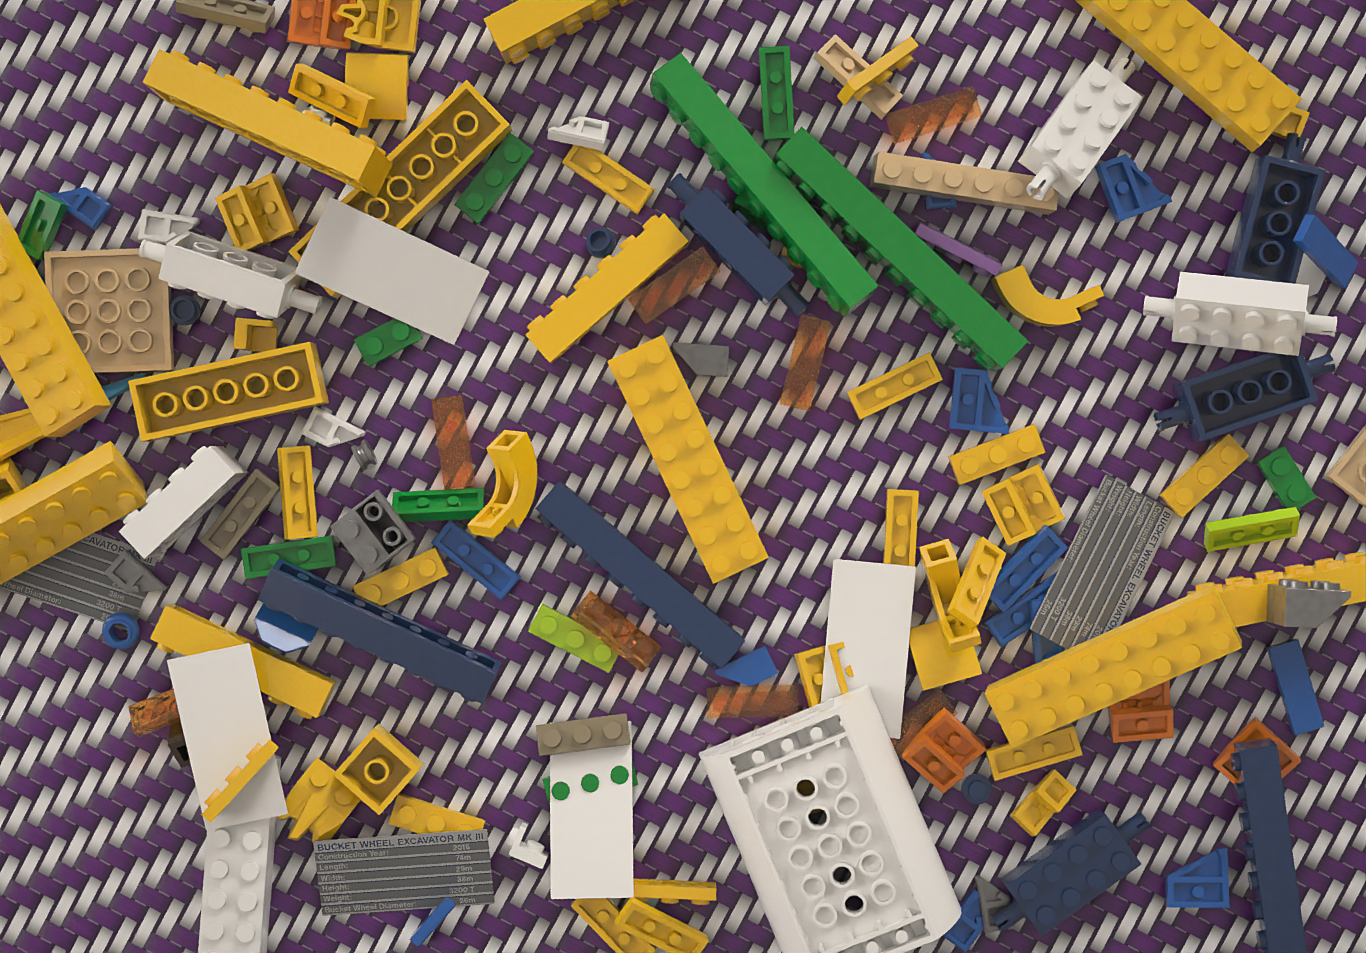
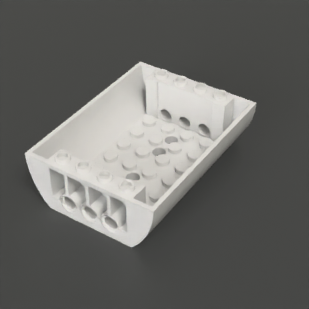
[699,684,961,953]

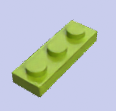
[1204,507,1300,552]
[528,604,623,673]

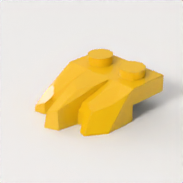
[336,0,421,53]
[276,757,361,842]

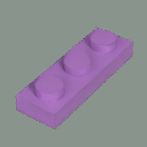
[914,221,1002,277]

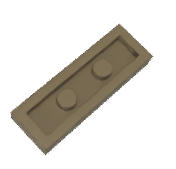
[176,0,275,33]
[200,469,280,560]
[536,713,631,756]

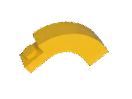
[991,265,1104,327]
[468,430,537,538]
[919,539,982,652]

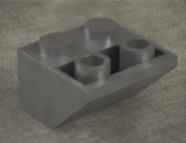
[330,489,416,575]
[1266,579,1351,628]

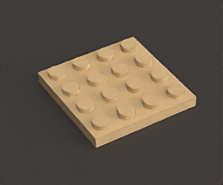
[44,248,174,373]

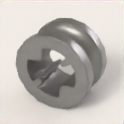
[351,439,378,470]

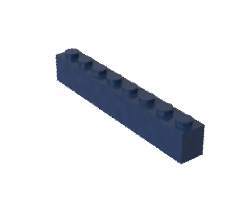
[535,480,745,669]
[258,558,502,704]
[1230,738,1307,953]

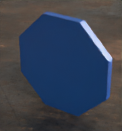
[254,603,319,653]

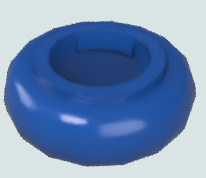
[102,612,140,650]

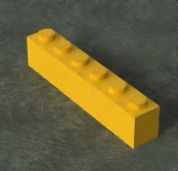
[526,213,689,364]
[150,604,338,719]

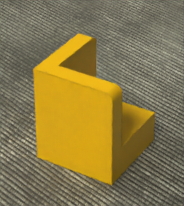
[233,318,279,352]

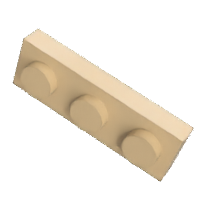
[813,34,903,120]

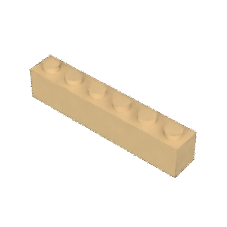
[869,152,1059,215]

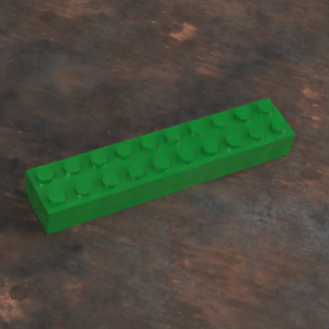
[773,126,1028,371]

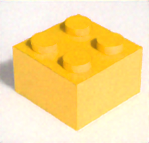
[333,724,425,815]

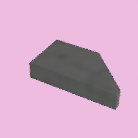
[673,342,729,377]
[104,550,169,593]
[975,875,1015,933]

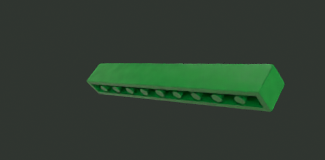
[650,53,878,317]

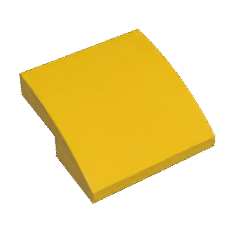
[345,52,409,120]
[215,173,299,251]
[981,463,1065,546]
[909,620,982,691]
[794,642,854,708]

